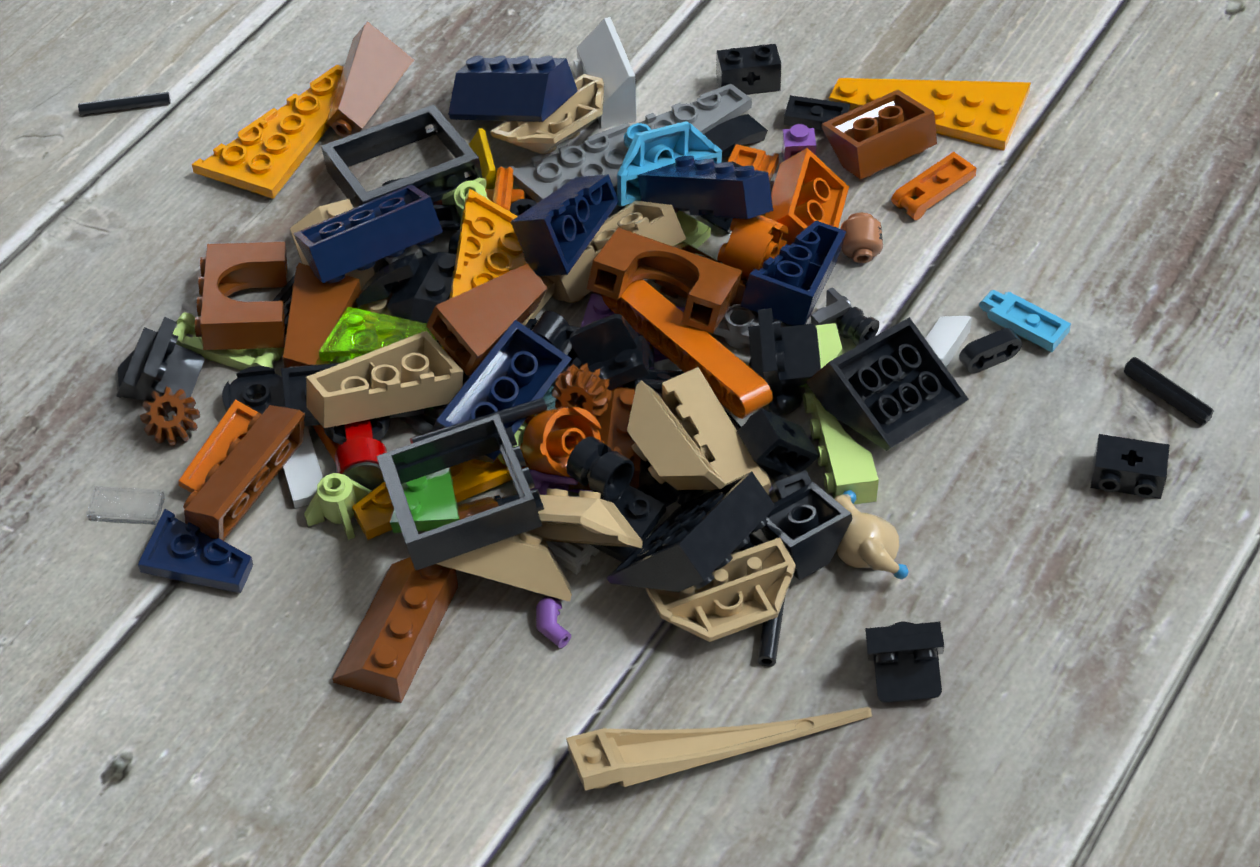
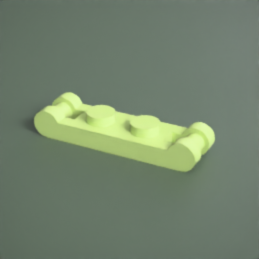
[173,312,284,370]

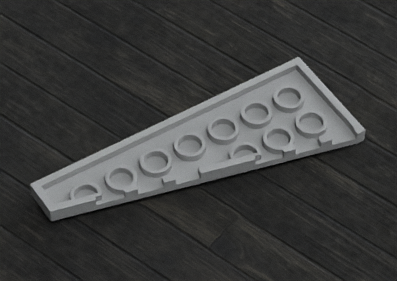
[510,84,752,203]

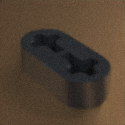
[959,328,1022,373]

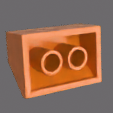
[764,148,849,245]

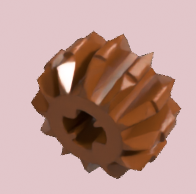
[551,363,612,418]
[140,386,200,446]

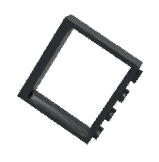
[321,104,483,208]
[376,414,544,571]

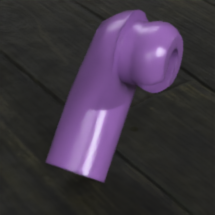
[536,597,571,648]

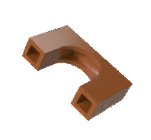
[586,227,742,334]
[195,242,288,350]

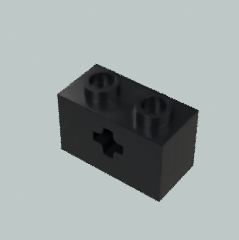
[716,44,782,95]
[737,408,820,476]
[1090,434,1170,499]

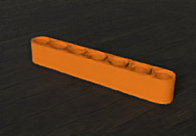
[601,279,773,419]

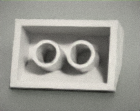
[573,17,637,129]

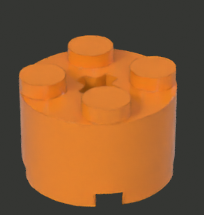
[717,215,788,280]
[520,407,604,478]

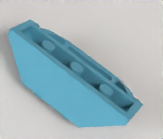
[617,121,722,206]

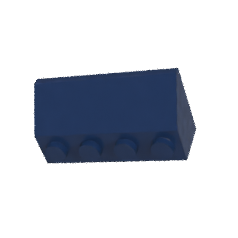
[448,55,578,122]
[293,184,443,284]
[433,320,572,463]

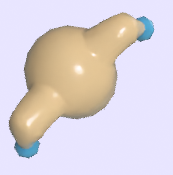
[835,490,909,579]

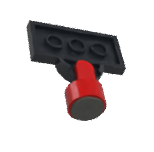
[281,363,425,492]

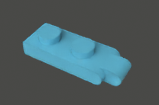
[979,290,1071,352]

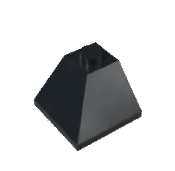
[761,482,853,580]

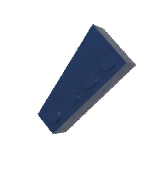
[638,156,773,219]
[511,174,619,277]
[740,221,846,326]

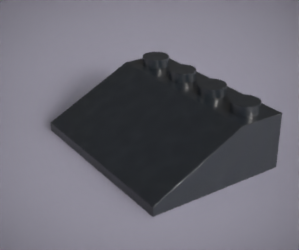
[806,317,969,451]
[606,471,776,592]

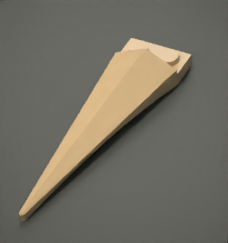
[566,707,872,791]

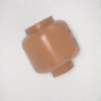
[840,212,883,263]

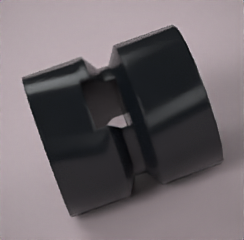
[566,437,635,501]

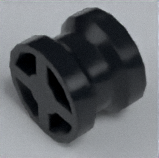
[838,307,879,346]

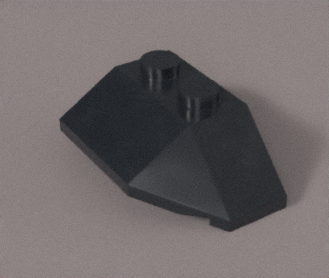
[387,252,457,347]

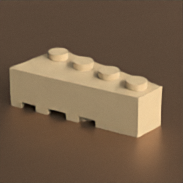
[544,200,686,303]
[306,331,463,428]
[662,367,771,495]

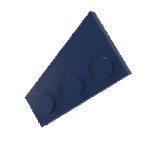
[138,509,254,593]

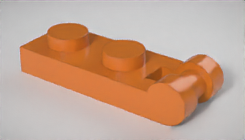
[891,152,977,220]

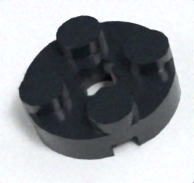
[222,366,285,414]

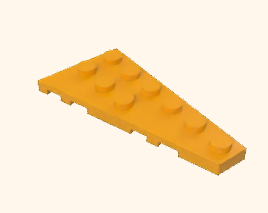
[192,65,344,199]
[829,78,1031,151]

